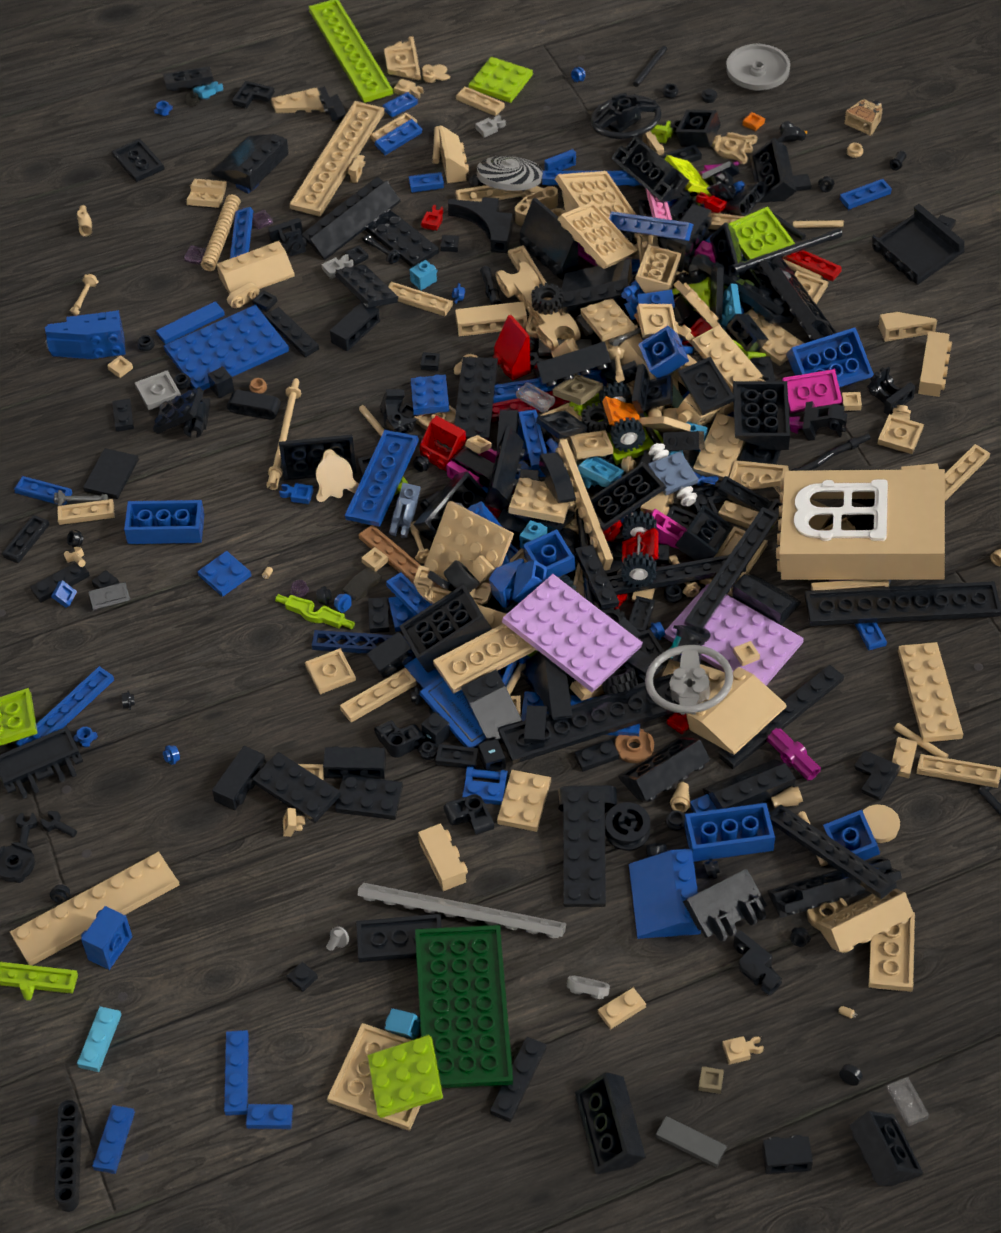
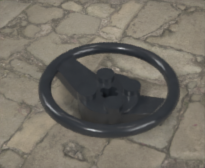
[591,93,662,139]

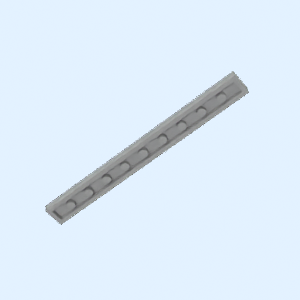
[358,883,567,938]

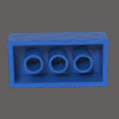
[124,500,205,544]
[684,803,775,862]

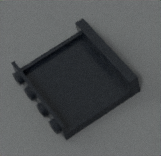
[872,204,964,285]

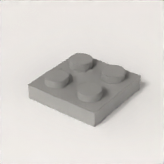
[135,371,181,410]

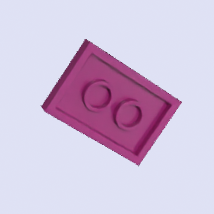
[782,369,843,413]

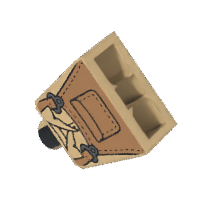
[845,100,882,136]

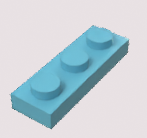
[77,1006,121,1072]

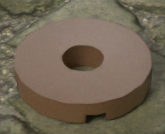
[615,729,654,763]

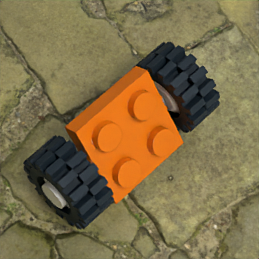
[599,382,645,452]

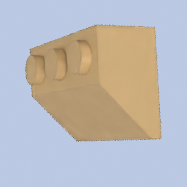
[439,126,469,183]

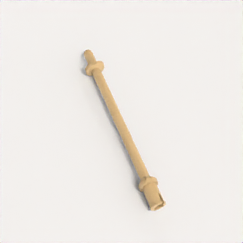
[266,378,301,490]

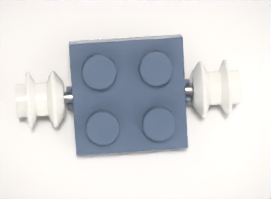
[648,443,698,506]

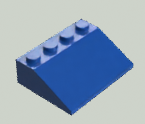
[786,327,873,388]
[629,849,701,939]

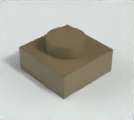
[699,1067,724,1094]

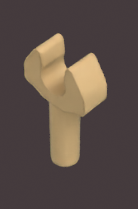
[64,547,86,567]

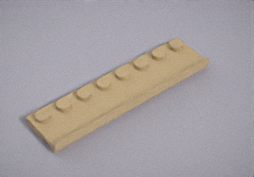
[10,852,179,965]

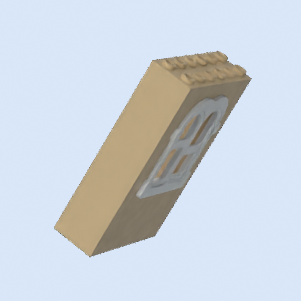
[776,469,945,580]

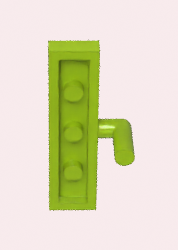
[0,962,78,1001]

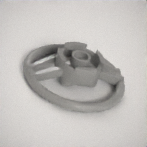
[645,645,733,715]

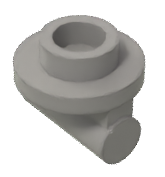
[326,926,349,951]

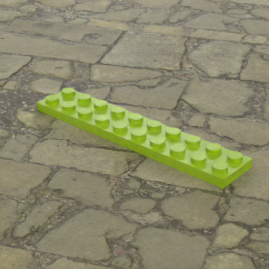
[309,0,393,103]

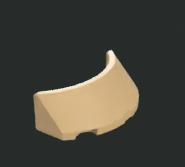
[413,565,492,606]

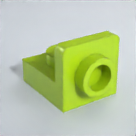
[651,121,673,143]

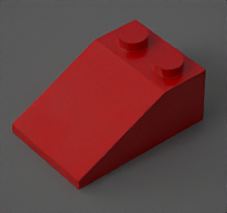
[493,314,530,381]

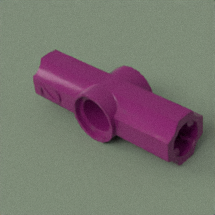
[767,728,821,780]

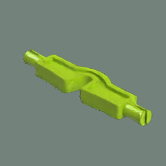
[275,594,355,629]

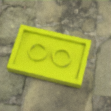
[665,155,711,196]

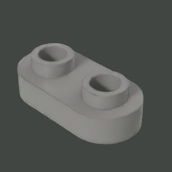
[567,976,610,999]

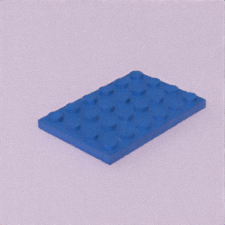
[164,305,289,390]

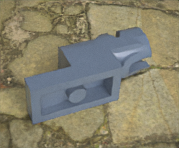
[389,483,421,538]

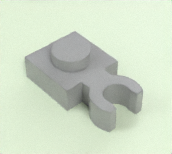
[475,115,506,137]
[322,254,354,279]

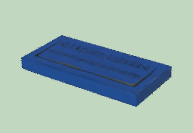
[419,676,487,748]

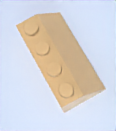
[217,241,294,294]
[635,244,682,293]
[815,889,914,953]

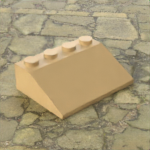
[686,667,786,755]

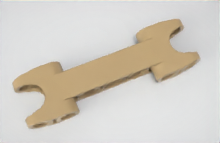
[496,261,580,351]

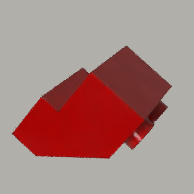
[420,415,466,471]

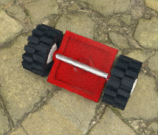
[621,511,659,587]

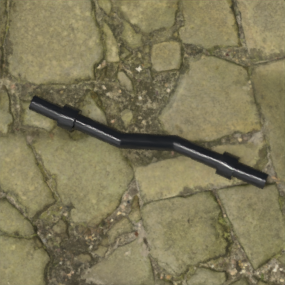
[789,433,871,471]

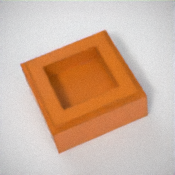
[742,112,765,131]

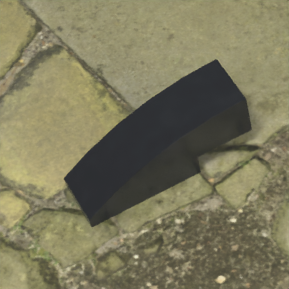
[539,452,576,503]

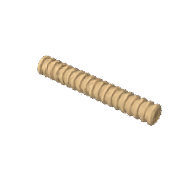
[201,195,240,271]

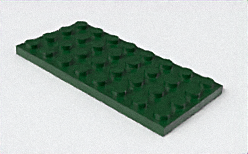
[415,925,513,1088]

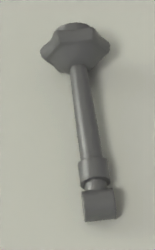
[609,328,641,347]
[54,490,108,506]

